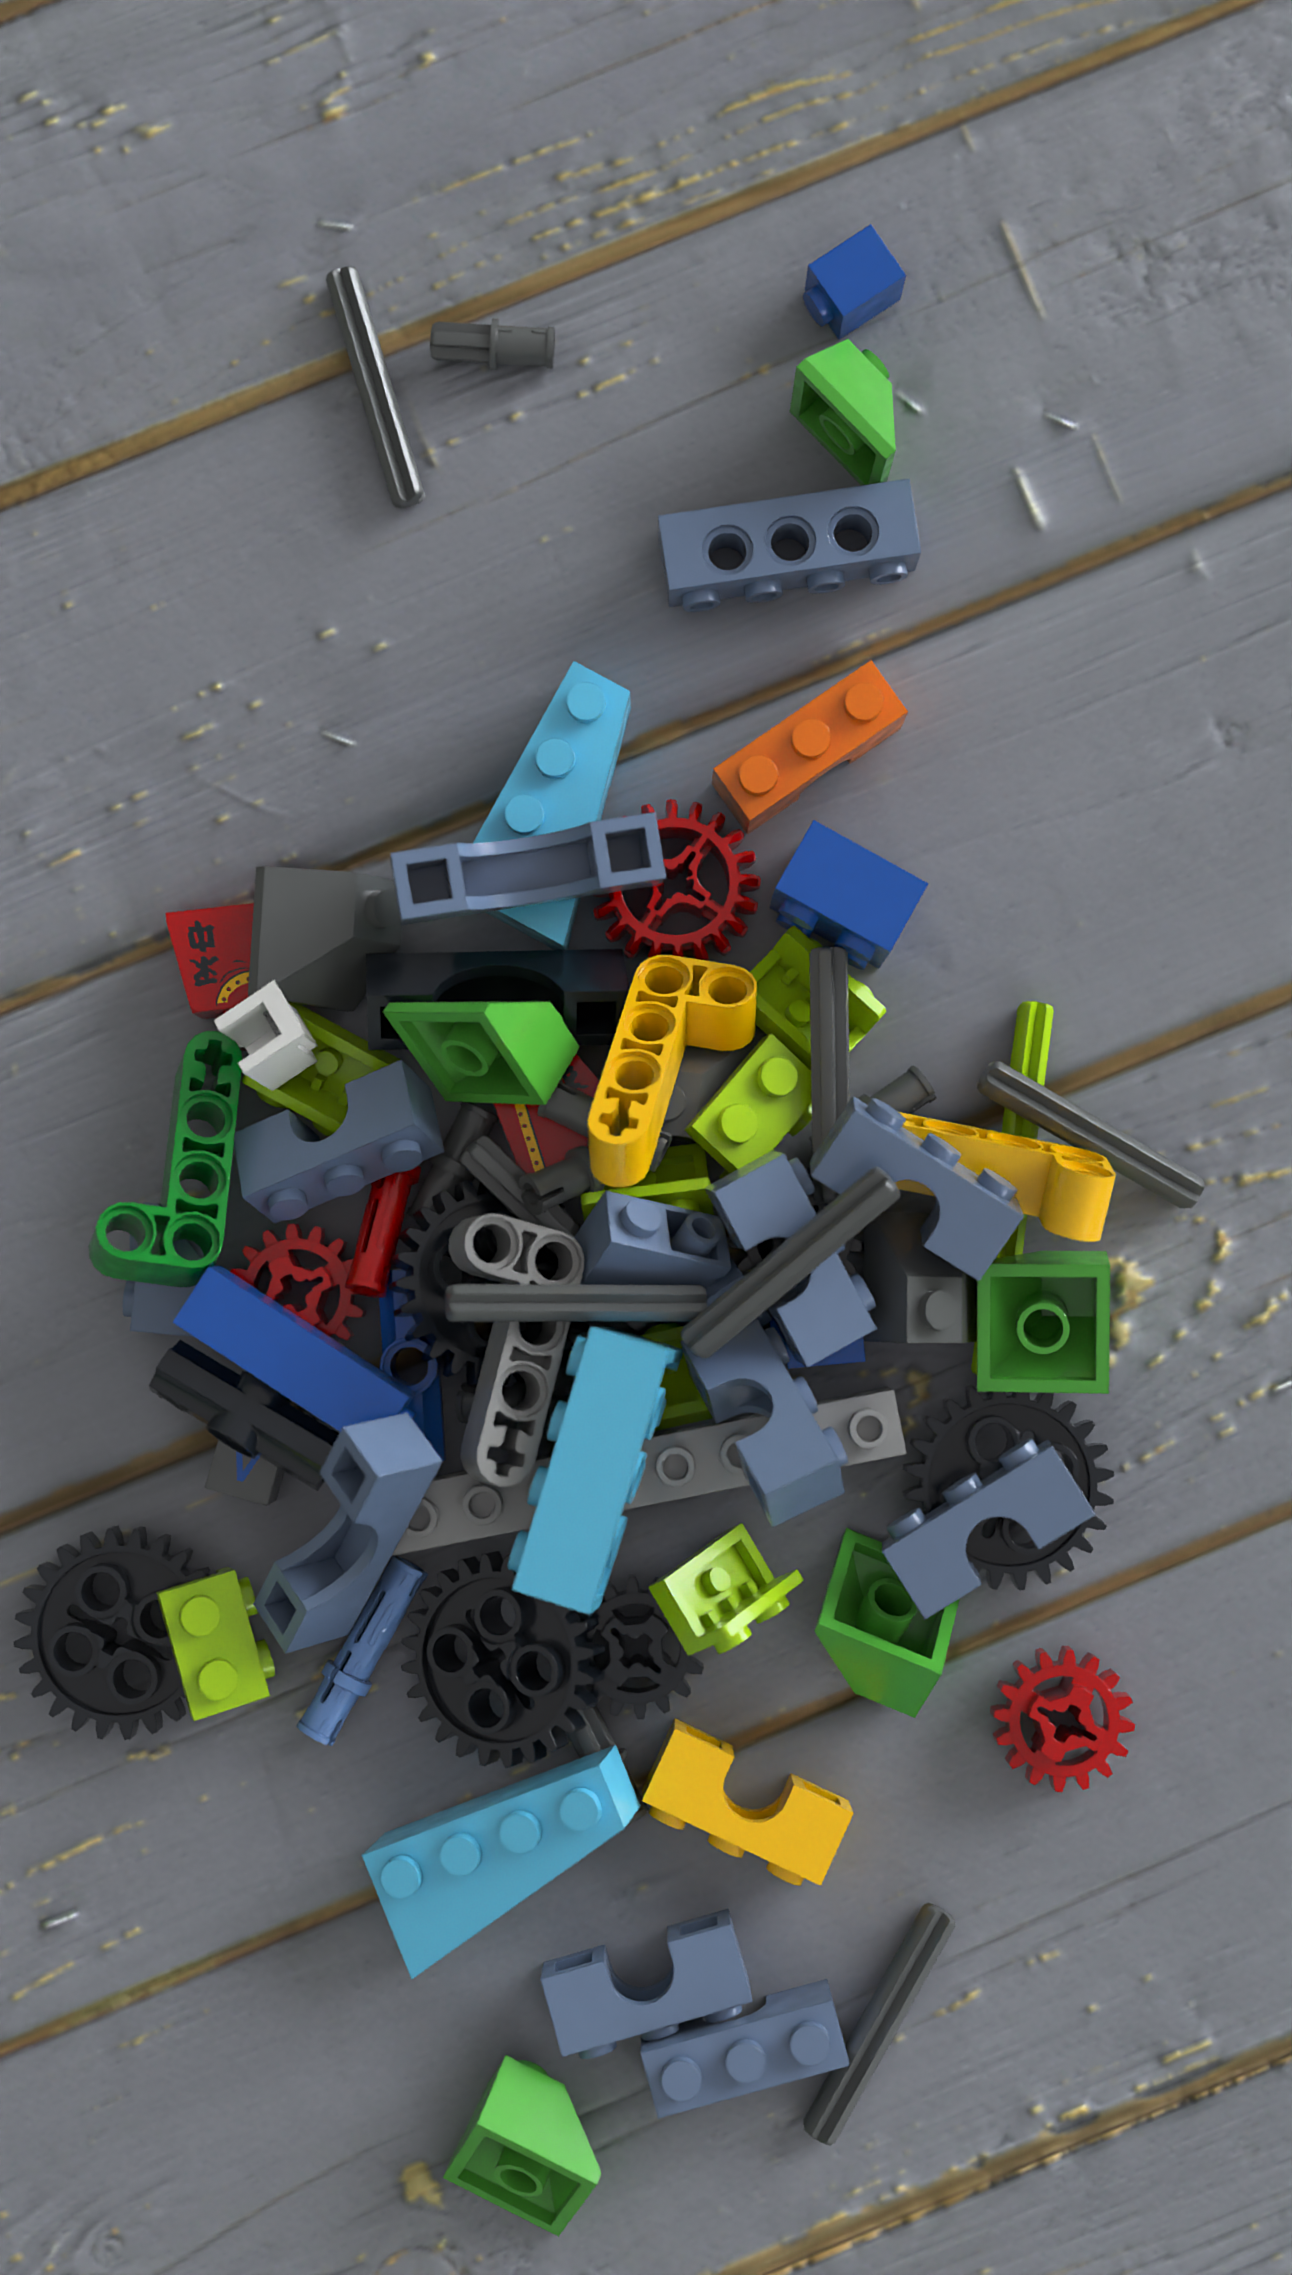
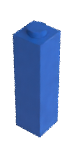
[173,1266,417,1432]

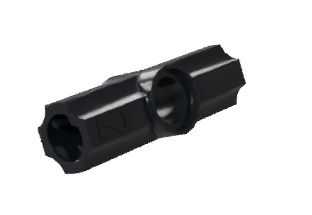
[149,1340,339,1491]

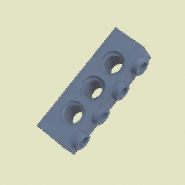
[658,478,921,612]

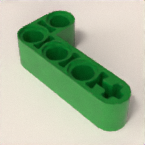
[88,1031,242,1288]

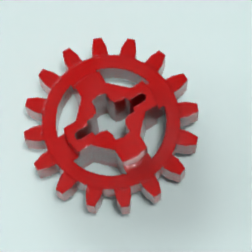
[230,1223,367,1341]
[990,1645,1135,1792]

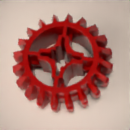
[592,799,761,961]

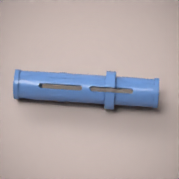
[296,1555,428,1746]

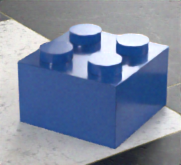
[769,820,929,970]

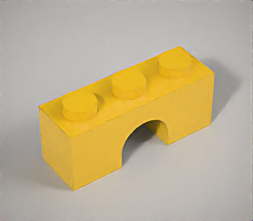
[642,1718,854,1886]

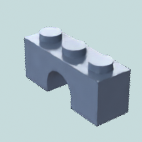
[234,1060,444,1224]
[810,1096,1024,1281]
[704,1150,877,1368]
[680,1318,848,1527]
[882,1438,1096,1619]
[541,1909,752,2059]
[641,1979,850,2119]

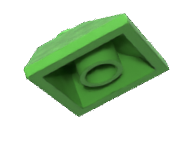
[790,339,896,485]
[383,1001,580,1105]
[977,1251,1110,1394]
[814,1528,960,1718]
[443,2055,601,2237]

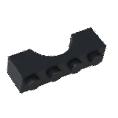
[366,949,629,1050]

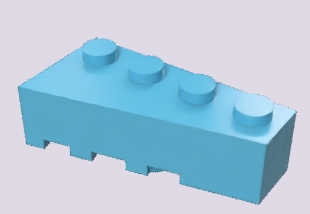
[473,661,631,950]
[508,1327,683,1615]
[362,1745,641,1979]

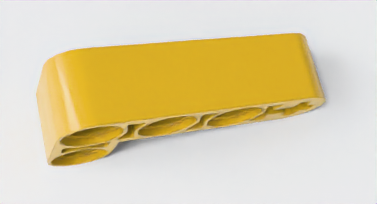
[588,955,757,1187]
[895,1112,1116,1242]

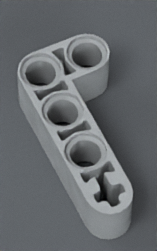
[449,1214,584,1487]

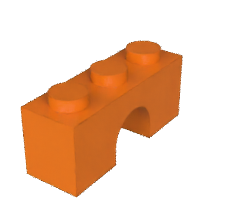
[712,660,908,835]

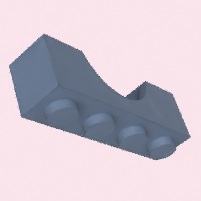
[390,812,666,926]
[253,1413,443,1654]

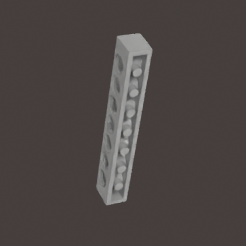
[392,1387,907,1556]

